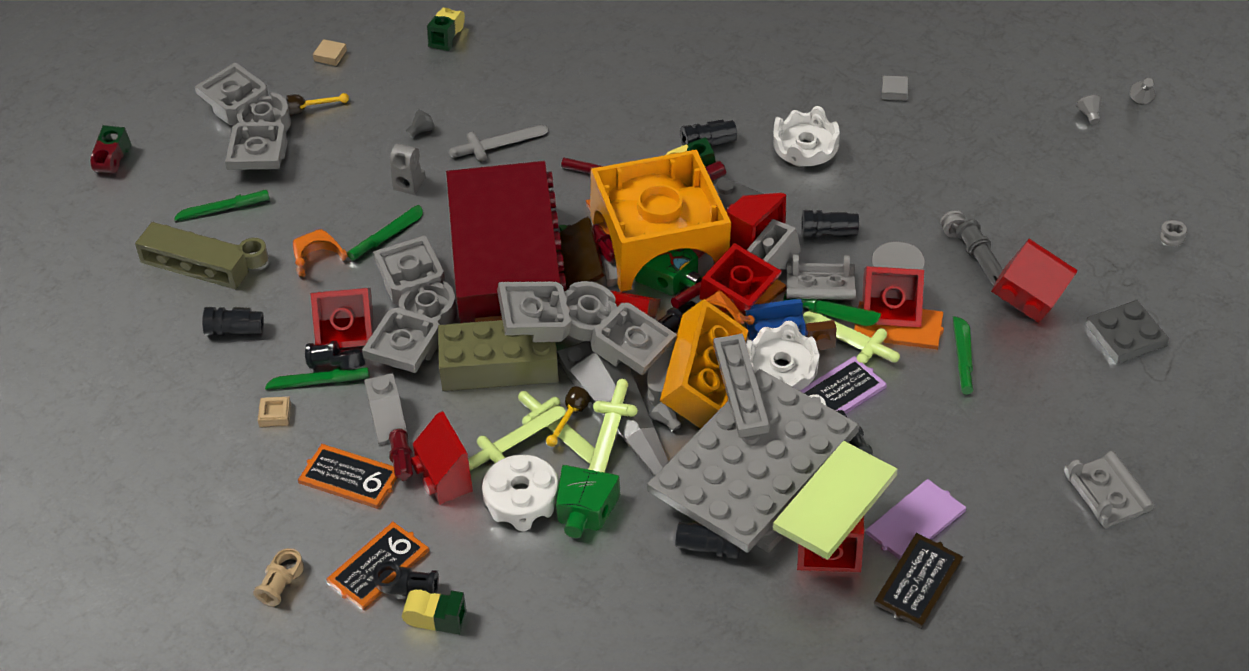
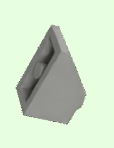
[747,219,801,269]
[364,373,407,446]

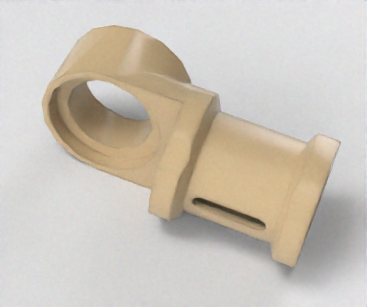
[253,548,304,607]

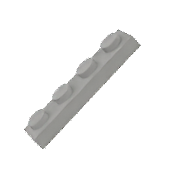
[713,334,769,438]

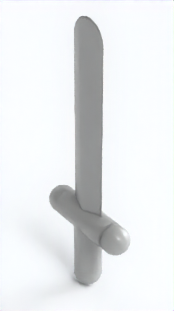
[449,125,548,162]

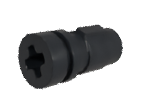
[680,119,737,146]
[801,210,859,237]
[202,307,264,335]
[675,522,741,559]

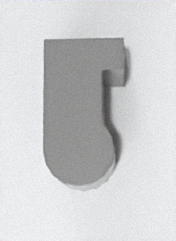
[390,144,426,195]
[647,350,673,406]

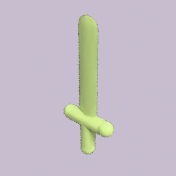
[803,311,900,364]
[589,379,638,473]
[518,391,595,463]
[468,406,566,471]

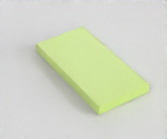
[773,441,898,560]

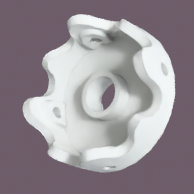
[773,106,840,166]
[746,321,820,391]
[482,455,559,531]

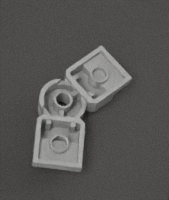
[195,62,291,170]
[362,235,457,373]
[497,281,677,375]

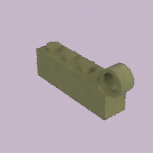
[135,222,268,290]

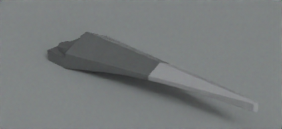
[557,341,669,476]

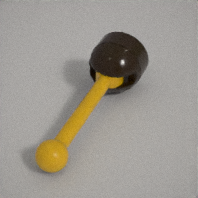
[286,93,349,116]
[546,386,591,447]

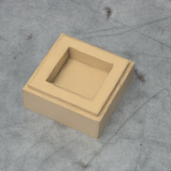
[313,39,347,66]
[258,396,291,427]

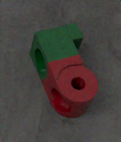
[90,125,132,174]

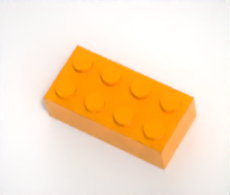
[660,299,748,429]

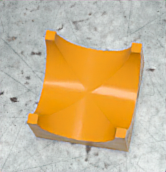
[590,149,731,292]

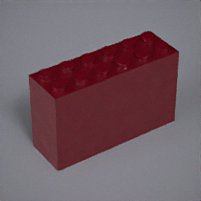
[446,161,567,323]

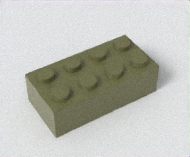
[438,320,559,391]

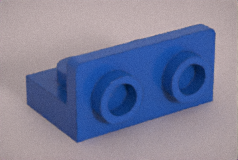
[745,299,806,341]

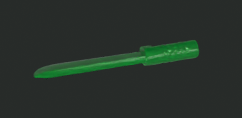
[174,189,270,221]
[347,205,423,261]
[783,292,881,326]
[953,316,973,394]
[265,367,370,390]

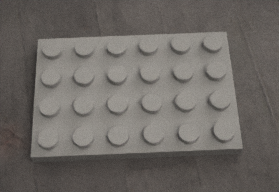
[647,368,859,553]

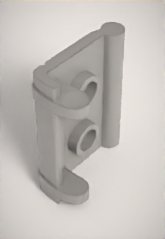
[787,254,856,300]
[1064,451,1155,528]

